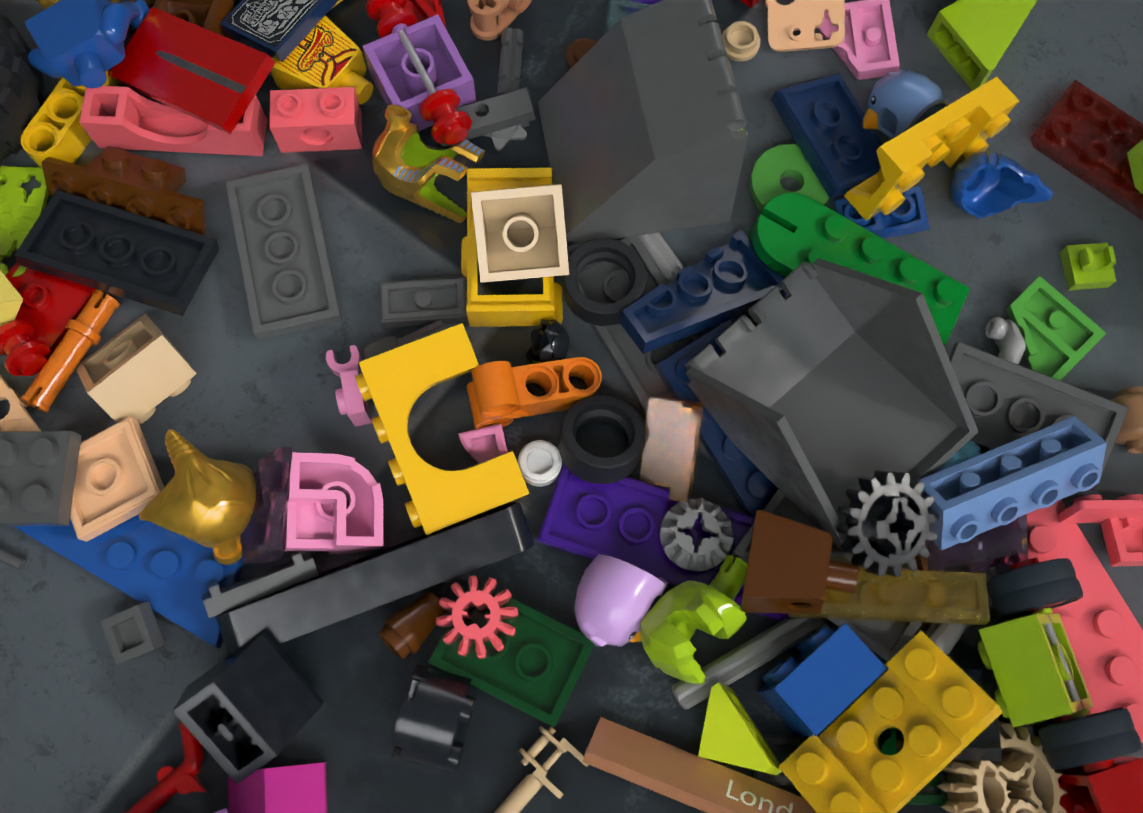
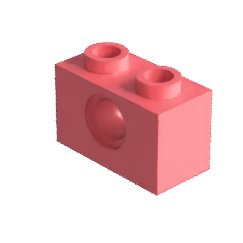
[269,87,362,153]

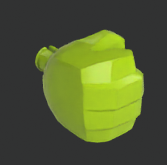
[640,555,748,685]

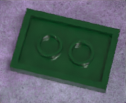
[428,581,594,728]

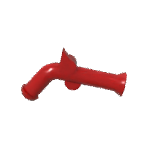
[122,721,207,813]

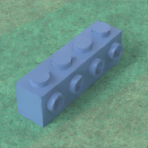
[917,416,1107,550]

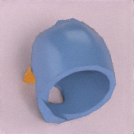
[863,69,950,139]

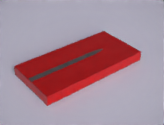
[108,7,275,135]

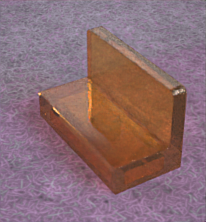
[639,396,703,502]

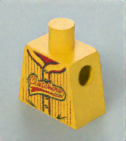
[270,16,374,105]

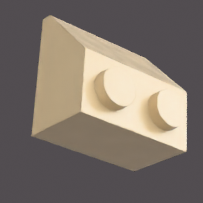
[76,313,197,425]

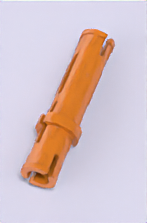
[20,289,120,414]

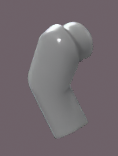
[985,317,1026,364]

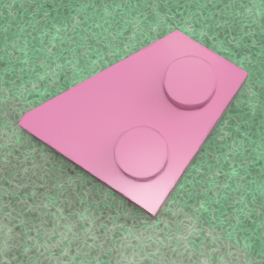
[817,0,900,80]

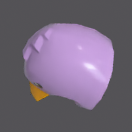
[574,554,668,647]

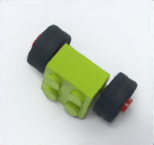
[978,558,1142,773]

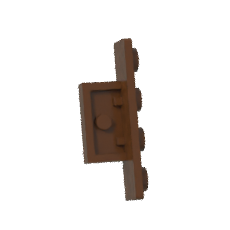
[42,147,206,235]

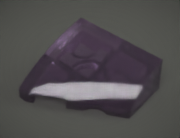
[240,447,292,563]
[928,514,1028,580]

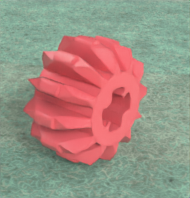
[436,576,518,659]

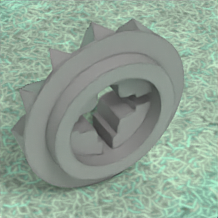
[660,498,734,571]

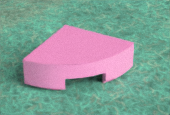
[458,424,508,463]

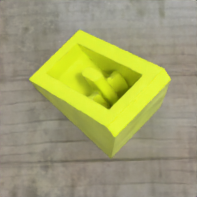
[698,682,782,776]

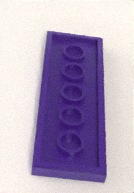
[537,464,796,622]

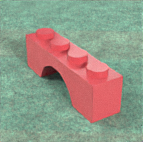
[79,86,268,156]

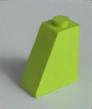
[927,0,1037,91]

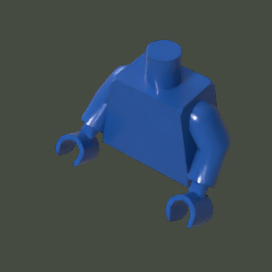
[25,0,150,89]

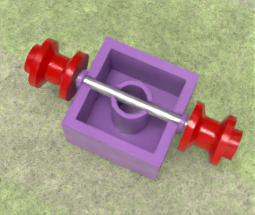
[363,0,476,145]

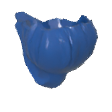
[950,150,1053,218]

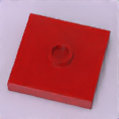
[5,261,104,356]

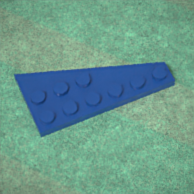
[14,512,257,649]

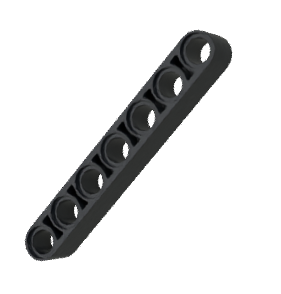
[215,501,535,654]

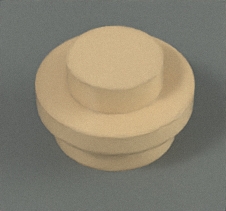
[722,21,760,62]

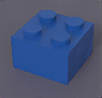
[758,623,887,737]

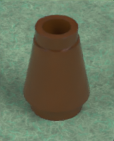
[377,591,447,660]

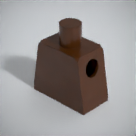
[741,510,859,614]

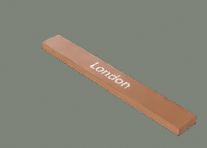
[583,717,817,813]

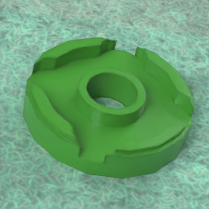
[749,144,829,211]

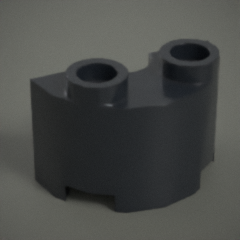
[391,664,476,772]

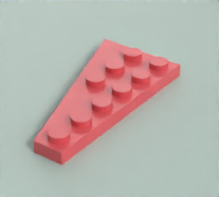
[1006,500,1143,743]

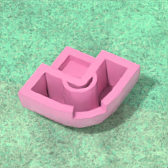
[284,452,383,554]

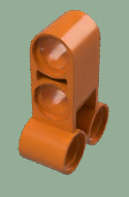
[466,357,602,430]

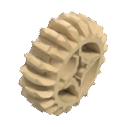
[937,721,1068,813]

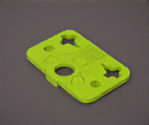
[0,166,49,277]

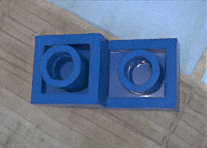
[835,185,930,238]

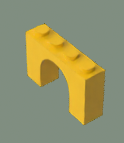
[355,323,530,535]

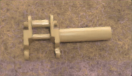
[494,725,589,813]

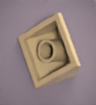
[471,184,569,283]

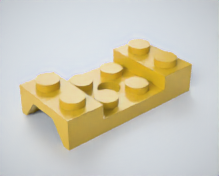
[844,76,1019,221]
[779,631,1003,813]

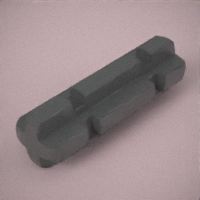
[497,27,523,96]

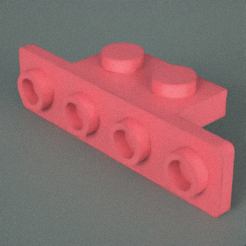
[1058,494,1143,566]

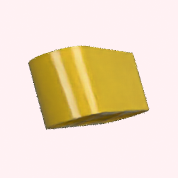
[21,70,119,168]

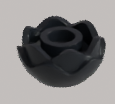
[526,319,569,364]

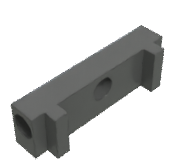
[440,87,536,147]
[201,551,319,618]

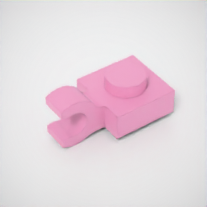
[326,345,372,427]

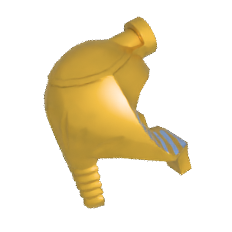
[372,104,485,223]
[139,429,256,565]

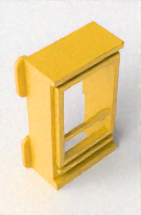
[461,168,563,327]

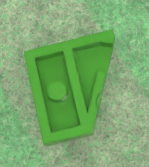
[1006,276,1106,381]

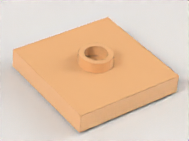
[70,416,164,542]

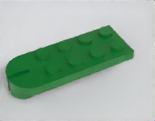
[748,193,970,347]

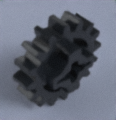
[836,470,939,577]

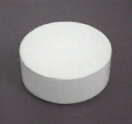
[518,440,562,487]

